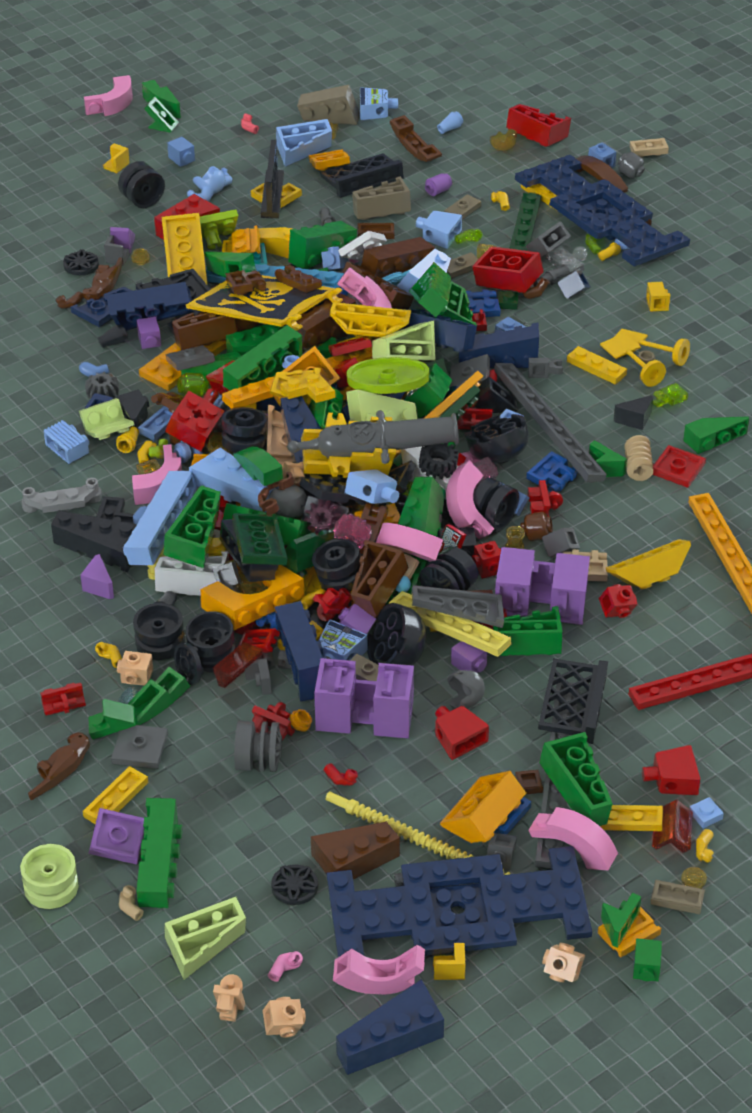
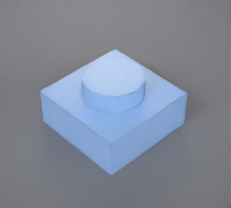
[689,797,724,828]

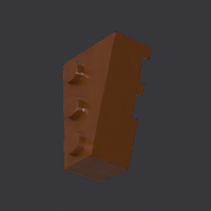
[172,312,237,350]
[351,540,409,617]
[311,821,400,880]

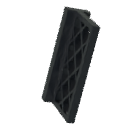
[261,140,284,219]
[320,153,404,198]
[538,658,608,744]

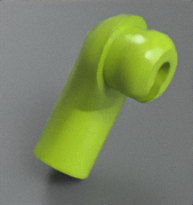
[149,439,168,459]

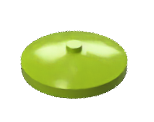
[347,357,429,394]

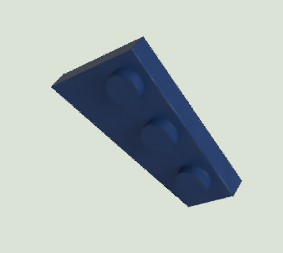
[71,286,132,327]

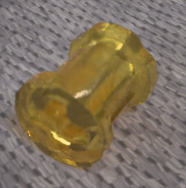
[505,526,525,549]

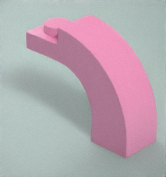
[84,75,133,116]
[337,267,392,308]
[132,444,182,505]
[446,460,494,539]
[376,523,443,562]
[529,807,618,871]
[333,945,425,994]

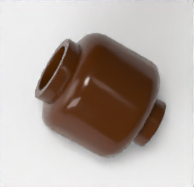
[520,512,553,541]

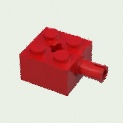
[165,388,224,452]

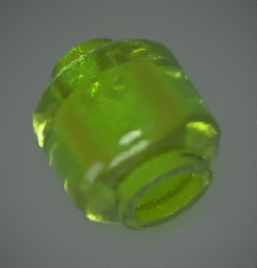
[177,372,208,398]

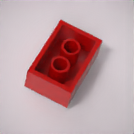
[472,246,543,293]

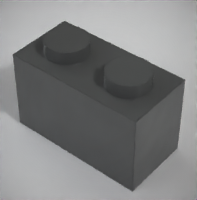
[526,221,571,258]

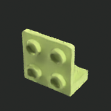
[79,398,134,440]

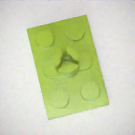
[200,209,238,249]

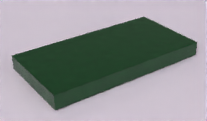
[232,513,288,565]

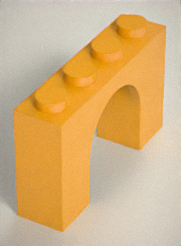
[200,565,304,630]

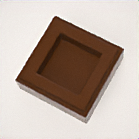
[515,769,543,795]

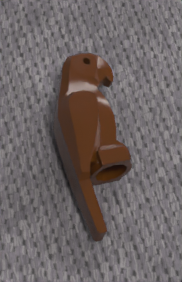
[82,257,123,300]
[28,732,90,800]

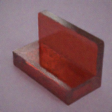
[213,642,263,688]
[652,799,693,853]

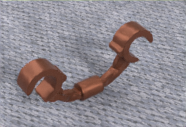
[258,472,295,515]

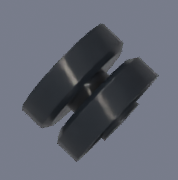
[118,161,165,208]
[222,407,268,453]
[473,477,519,532]
[312,538,361,592]
[133,603,185,660]

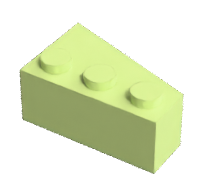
[372,321,435,362]
[346,389,417,421]
[165,897,246,980]

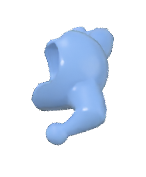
[187,166,233,202]

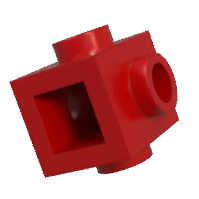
[472,541,501,579]
[598,584,638,618]

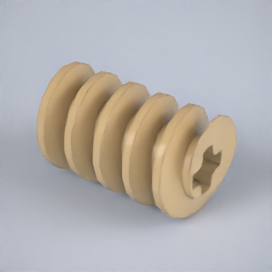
[624,435,653,481]

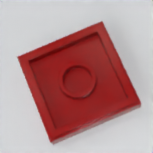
[328,336,372,357]
[652,445,706,488]

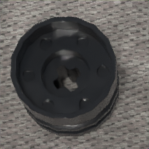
[419,546,479,591]
[186,611,237,672]

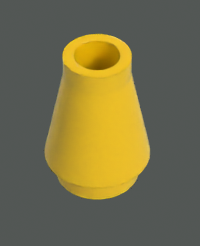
[116,426,139,453]

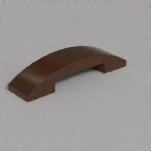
[390,115,442,162]
[576,155,628,193]

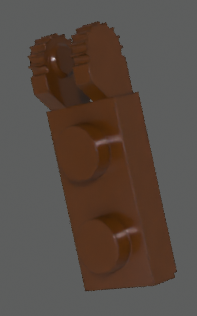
[275,265,322,293]

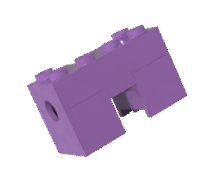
[495,547,590,625]
[314,658,414,738]

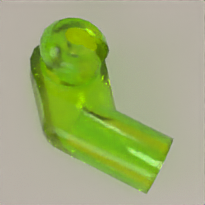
[454,229,483,244]
[585,233,601,255]

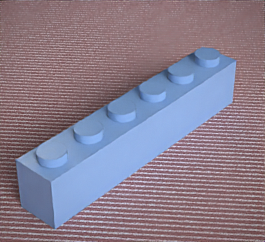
[123,471,197,565]

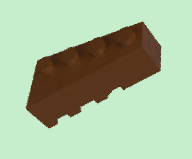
[361,237,435,278]
[342,261,414,310]
[296,293,356,349]

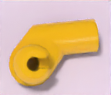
[491,191,510,211]
[597,242,621,261]
[137,440,157,467]
[300,589,325,610]
[95,642,122,668]
[696,829,714,863]

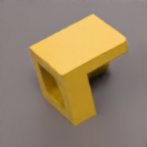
[103,143,130,173]
[433,943,465,980]

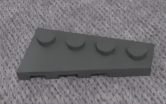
[411,585,504,628]

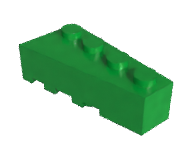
[409,262,451,317]
[398,477,445,563]
[223,503,313,546]
[539,732,613,826]
[136,798,183,908]

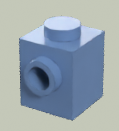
[167,137,195,167]
[588,142,616,168]
[321,246,349,272]

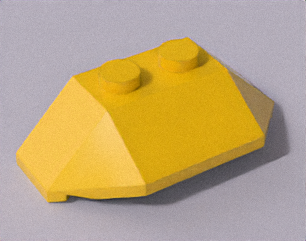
[330,302,411,339]
[605,539,691,589]

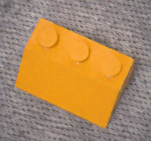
[267,346,340,407]
[440,771,526,843]

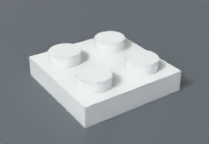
[338,231,387,261]

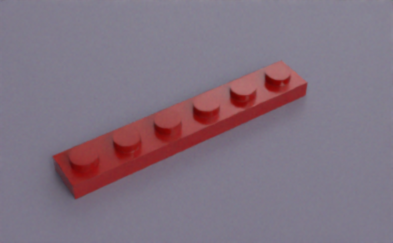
[628,654,752,710]

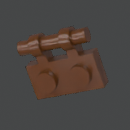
[225,270,266,295]
[151,392,185,413]

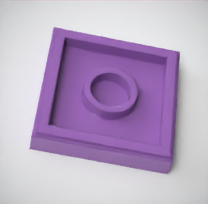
[88,808,144,864]

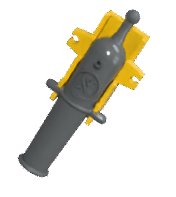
[287,410,459,478]

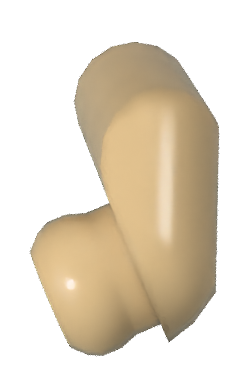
[119,885,144,921]

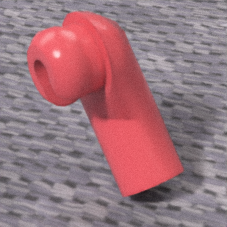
[241,113,259,134]

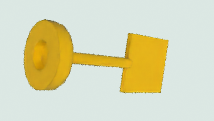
[614,329,690,366]
[600,333,666,387]

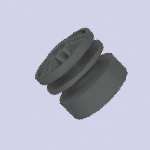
[234,721,282,772]

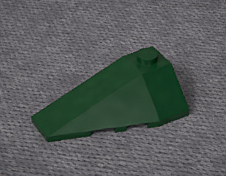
[283,524,350,578]

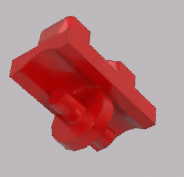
[457,408,492,431]
[527,480,563,516]
[312,588,352,621]
[40,683,86,716]
[252,702,295,741]

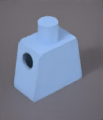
[416,211,462,249]
[344,469,399,504]

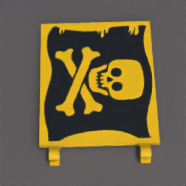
[186,275,343,331]

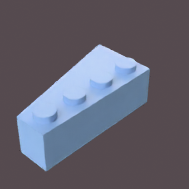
[189,448,279,512]

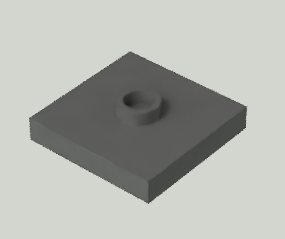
[165,345,215,371]
[450,354,490,387]
[111,725,168,769]

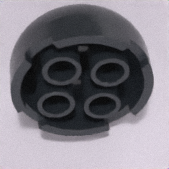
[465,414,529,463]
[367,603,426,666]

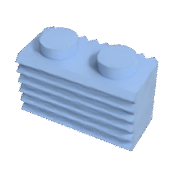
[44,420,89,464]

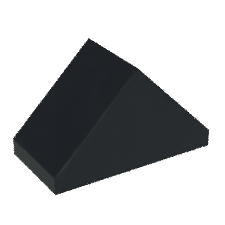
[614,395,653,430]

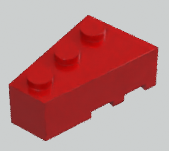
[506,104,571,147]
[154,194,220,240]

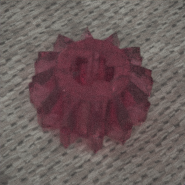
[304,499,341,535]
[333,514,372,549]

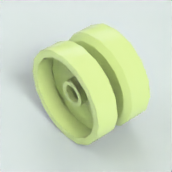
[20,844,79,909]

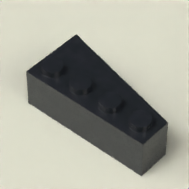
[51,510,137,573]

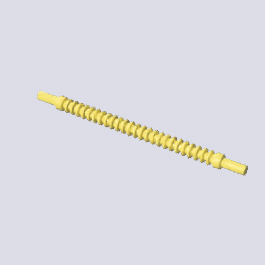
[326,791,510,875]

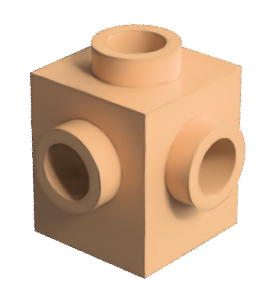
[117,651,153,686]
[542,942,585,982]
[263,997,306,1038]

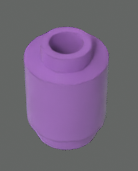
[425,173,452,196]

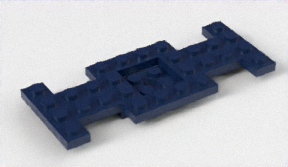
[515,155,690,267]
[327,846,592,957]

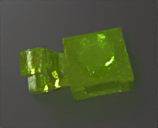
[653,383,688,407]

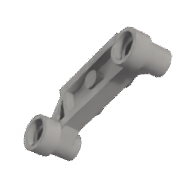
[21,478,102,513]

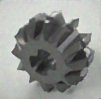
[85,371,119,399]

